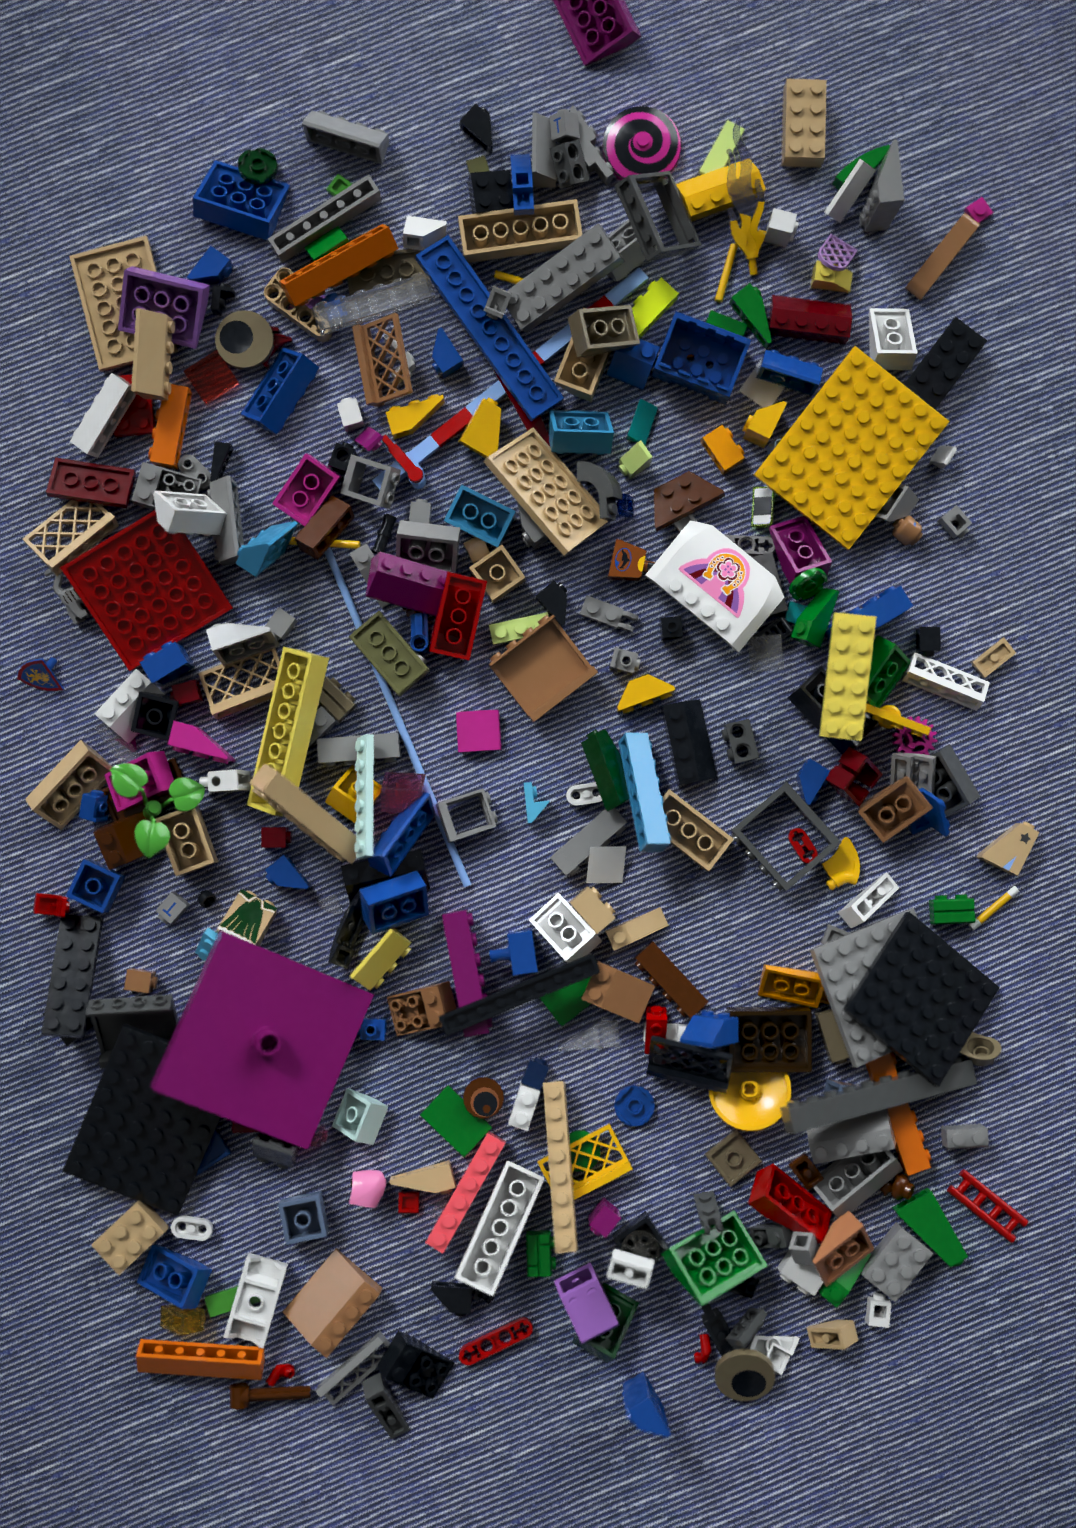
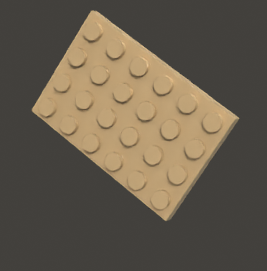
[69,235,178,372]
[483,428,609,556]

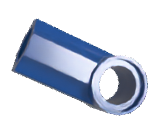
[410,613,430,655]

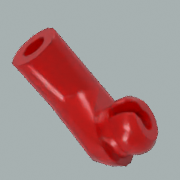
[694,1334,711,1364]
[266,1363,295,1387]

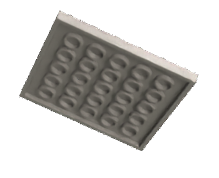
[810,908,917,1067]

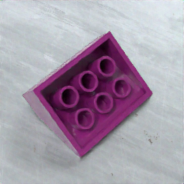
[553,0,642,66]

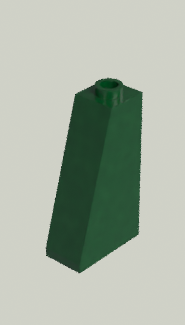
[581,729,629,812]

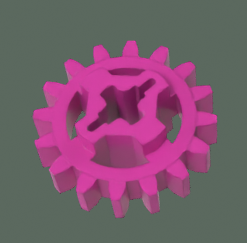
[892,716,937,755]

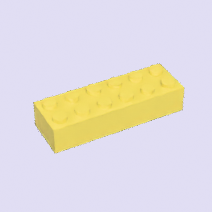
[819,612,876,741]

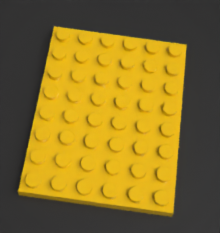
[753,346,950,550]

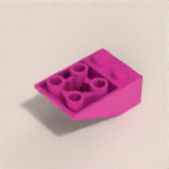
[168,721,235,764]

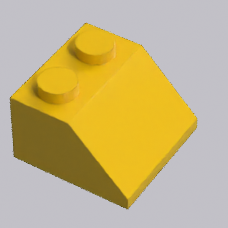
[742,401,787,448]
[325,765,385,823]

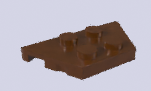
[654,471,725,532]

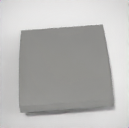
[890,753,936,794]

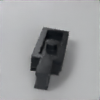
[701,1302,734,1357]

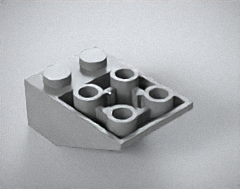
[131,462,202,510]

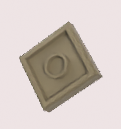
[705,1129,762,1187]

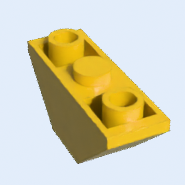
[616,674,675,714]

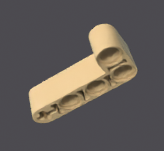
[264,267,332,342]

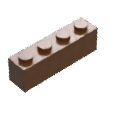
[635,941,708,1018]

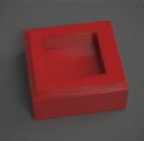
[398,1191,420,1213]

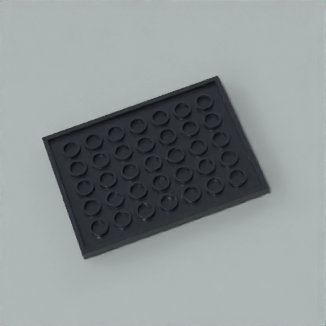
[62,1023,221,1216]

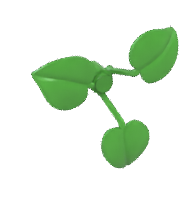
[110,763,205,859]

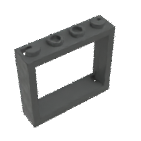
[614,171,701,261]
[731,782,842,892]

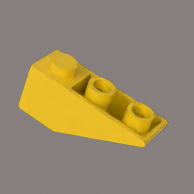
[386,394,445,440]

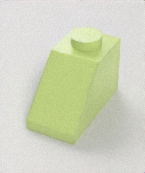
[618,440,652,479]

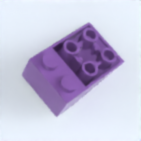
[554,1262,619,1344]

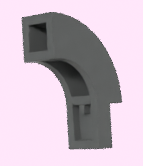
[577,461,623,522]

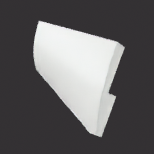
[747,1335,800,1375]

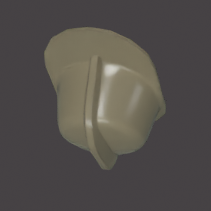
[960,1032,1002,1066]

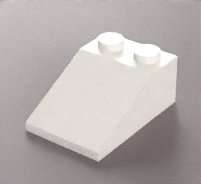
[869,308,917,370]
[529,893,602,963]

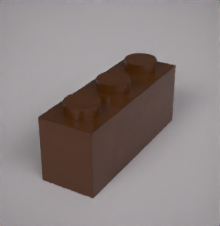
[295,496,355,560]

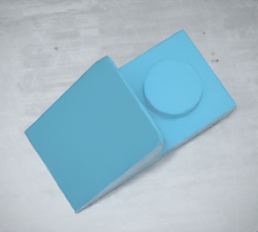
[524,782,550,824]

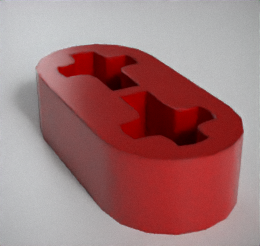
[788,828,818,863]

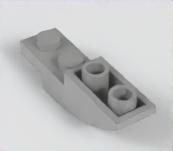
[570,106,614,185]

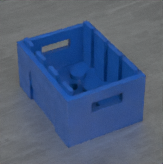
[652,311,751,405]

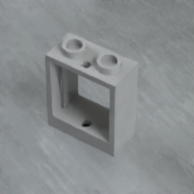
[340,454,401,509]
[436,788,498,843]

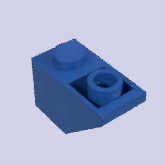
[796,758,830,806]

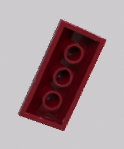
[768,295,852,345]

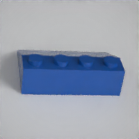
[193,160,290,241]

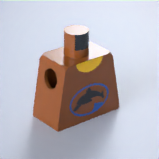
[607,539,655,581]

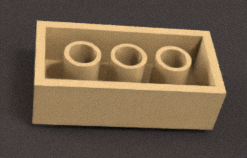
[782,79,827,168]
[662,789,734,871]

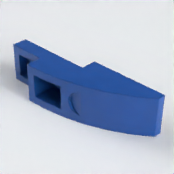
[510,154,534,215]

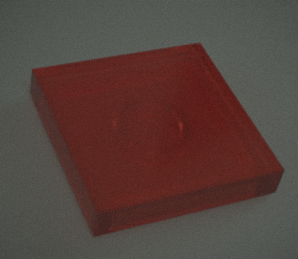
[184,349,239,405]

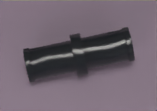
[372,514,397,554]

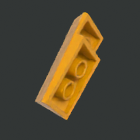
[758,964,830,1008]

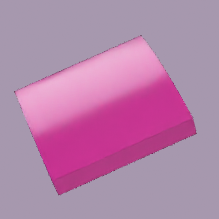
[456,710,501,753]

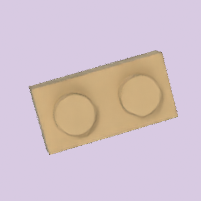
[971,637,1016,678]

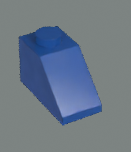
[187,245,233,284]
[431,327,464,378]
[265,855,311,889]

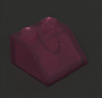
[381,772,426,814]

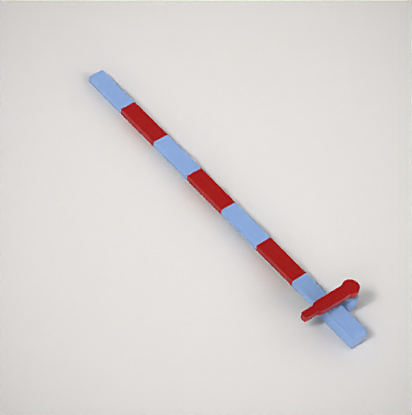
[372,267,649,491]

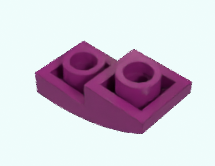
[353,427,384,452]

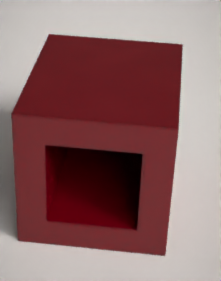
[170,680,204,707]
[261,827,292,848]

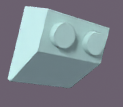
[332,1088,388,1145]

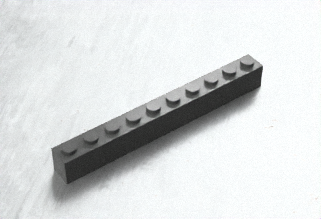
[780,1056,977,1134]

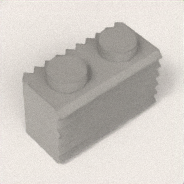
[941,1123,989,1149]

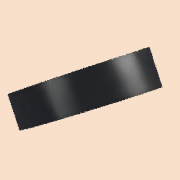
[328,887,365,969]

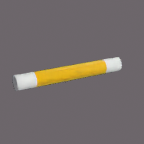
[968,886,1020,931]

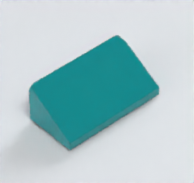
[627,399,658,445]

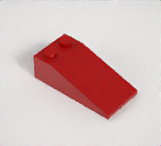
[428,572,487,660]
[748,1163,832,1244]

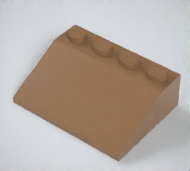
[282,1248,382,1358]

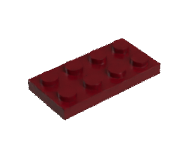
[46,457,136,508]

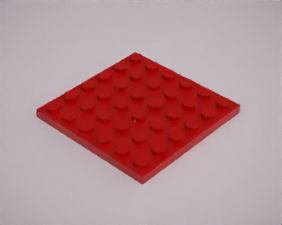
[60,510,233,671]

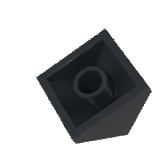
[131,691,179,741]

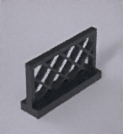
[646,1035,733,1094]

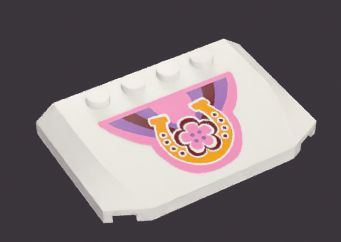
[645,520,784,653]

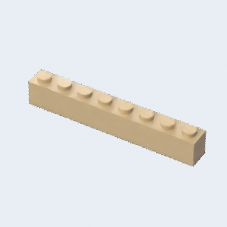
[543,1081,578,1253]

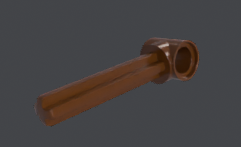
[229,1383,311,1409]

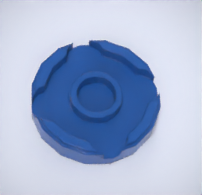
[614,1085,655,1126]

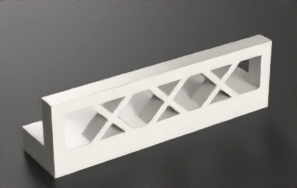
[902,652,990,711]

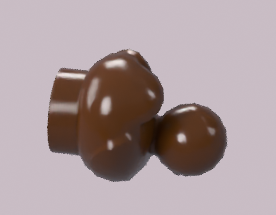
[880,1174,915,1200]

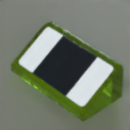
[751,486,774,528]

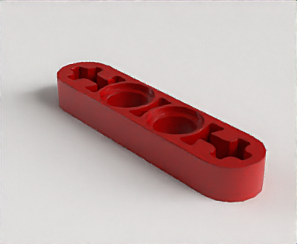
[459,1317,533,1366]

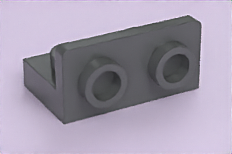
[726,1308,768,1350]

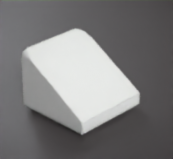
[930,445,957,469]

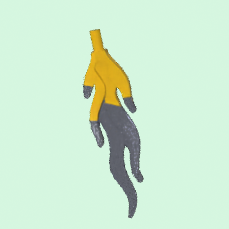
[727,117,767,275]

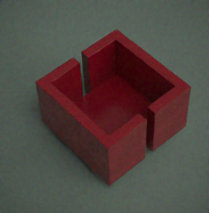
[825,747,883,806]

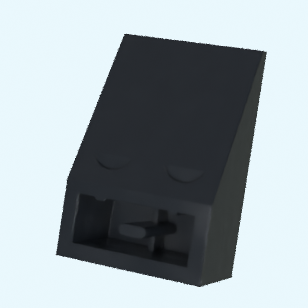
[377,1331,455,1399]

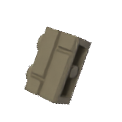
[319,676,356,723]

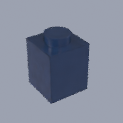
[521,1056,549,1091]

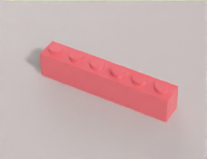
[425,1131,507,1253]

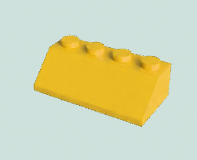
[676,158,766,222]

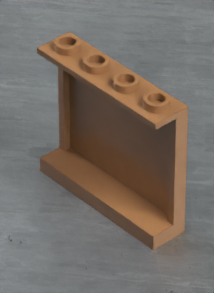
[488,614,598,722]

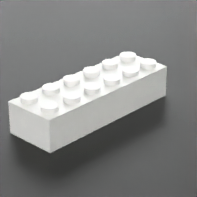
[454,1160,545,1296]

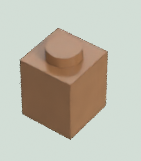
[124,968,158,993]

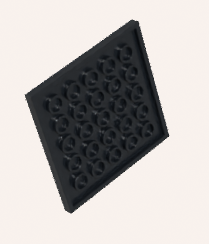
[842,912,1000,1086]

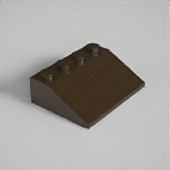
[726,1007,812,1073]

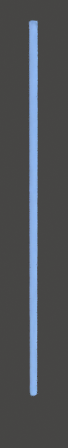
[324,547,471,887]

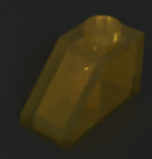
[160,1305,206,1335]

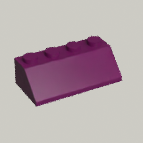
[365,552,448,616]

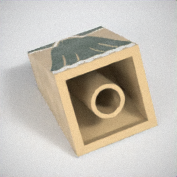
[216,889,277,946]

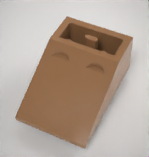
[387,981,456,1036]

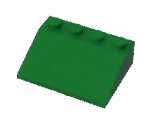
[661,1210,768,1306]

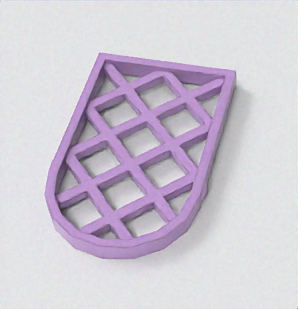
[818,234,858,271]

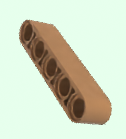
[905,212,980,300]

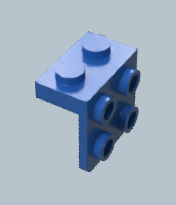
[908,787,950,837]

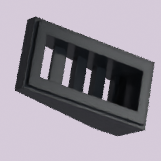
[210,442,234,482]
[749,616,793,656]

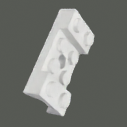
[223,1253,288,1348]

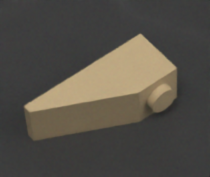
[605,907,669,950]
[389,1160,456,1195]

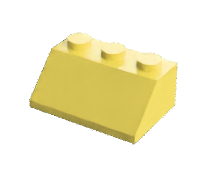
[350,927,412,990]

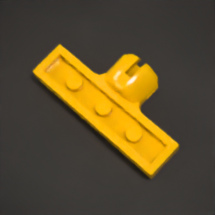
[865,703,931,737]

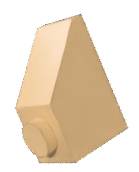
[807,1319,859,1350]

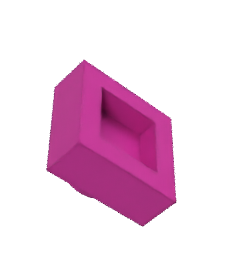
[964,197,993,223]

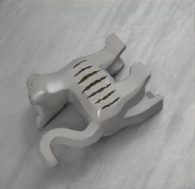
[44,568,90,625]

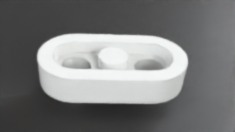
[566,782,602,806]
[171,1216,213,1241]

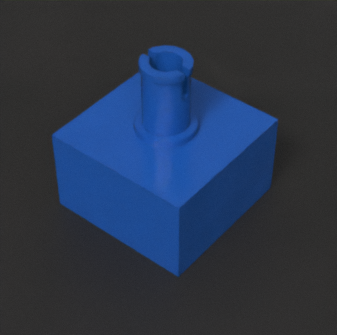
[489,929,538,975]

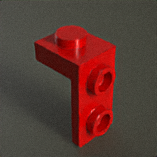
[33,893,70,918]
[644,1005,667,1054]

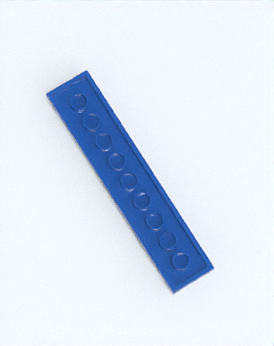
[415,235,564,421]

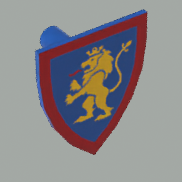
[17,657,64,691]

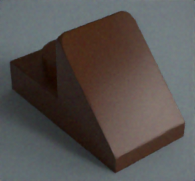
[788,1152,824,1190]

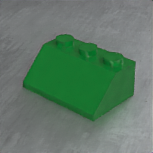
[866,636,911,708]

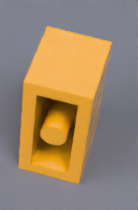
[700,424,745,475]

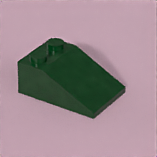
[572,1283,639,1363]

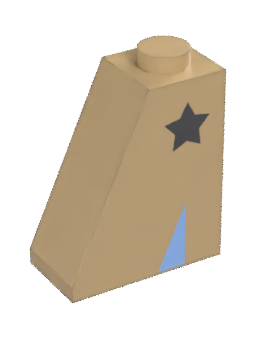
[977,822,1039,876]

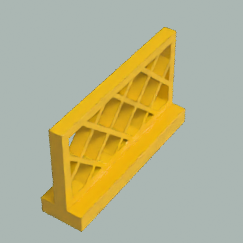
[537,1123,633,1200]

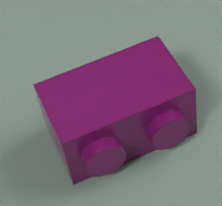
[588,1197,621,1238]

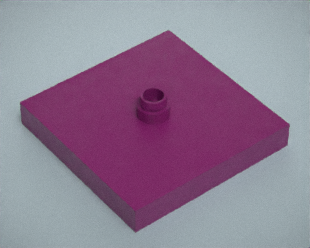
[150,930,374,1150]

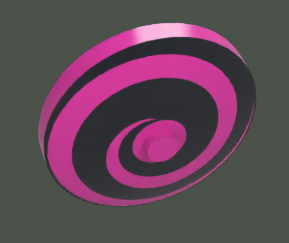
[602,106,682,180]

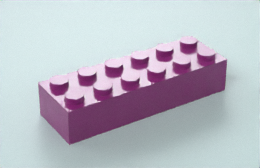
[442,909,493,1038]

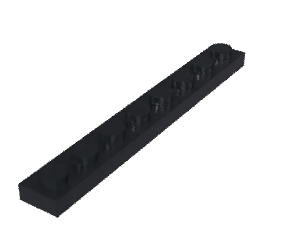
[438,953,601,1036]

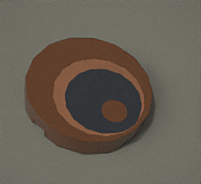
[463,1077,504,1119]

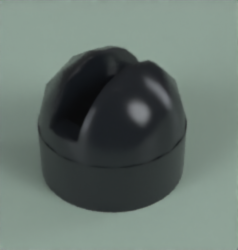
[198,890,216,908]

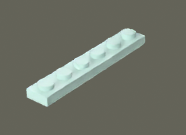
[354,734,374,859]

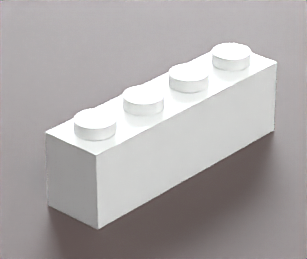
[70,373,137,458]

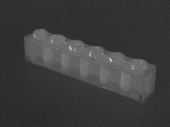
[313,272,436,336]

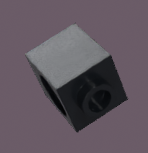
[328,442,357,475]
[659,616,683,641]
[916,627,941,657]

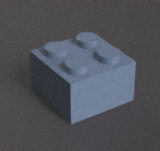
[278,1190,329,1245]

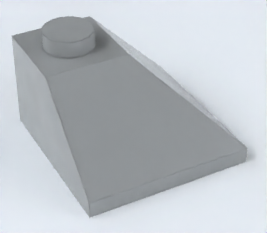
[875,484,919,522]

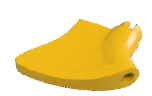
[821,837,860,890]

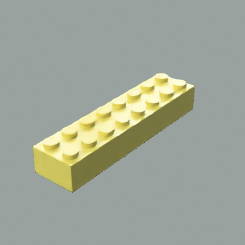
[247,647,329,816]

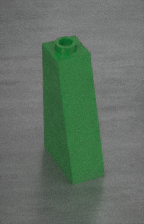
[892,1188,968,1267]

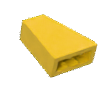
[458,398,501,458]

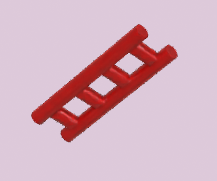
[947,1169,1029,1243]

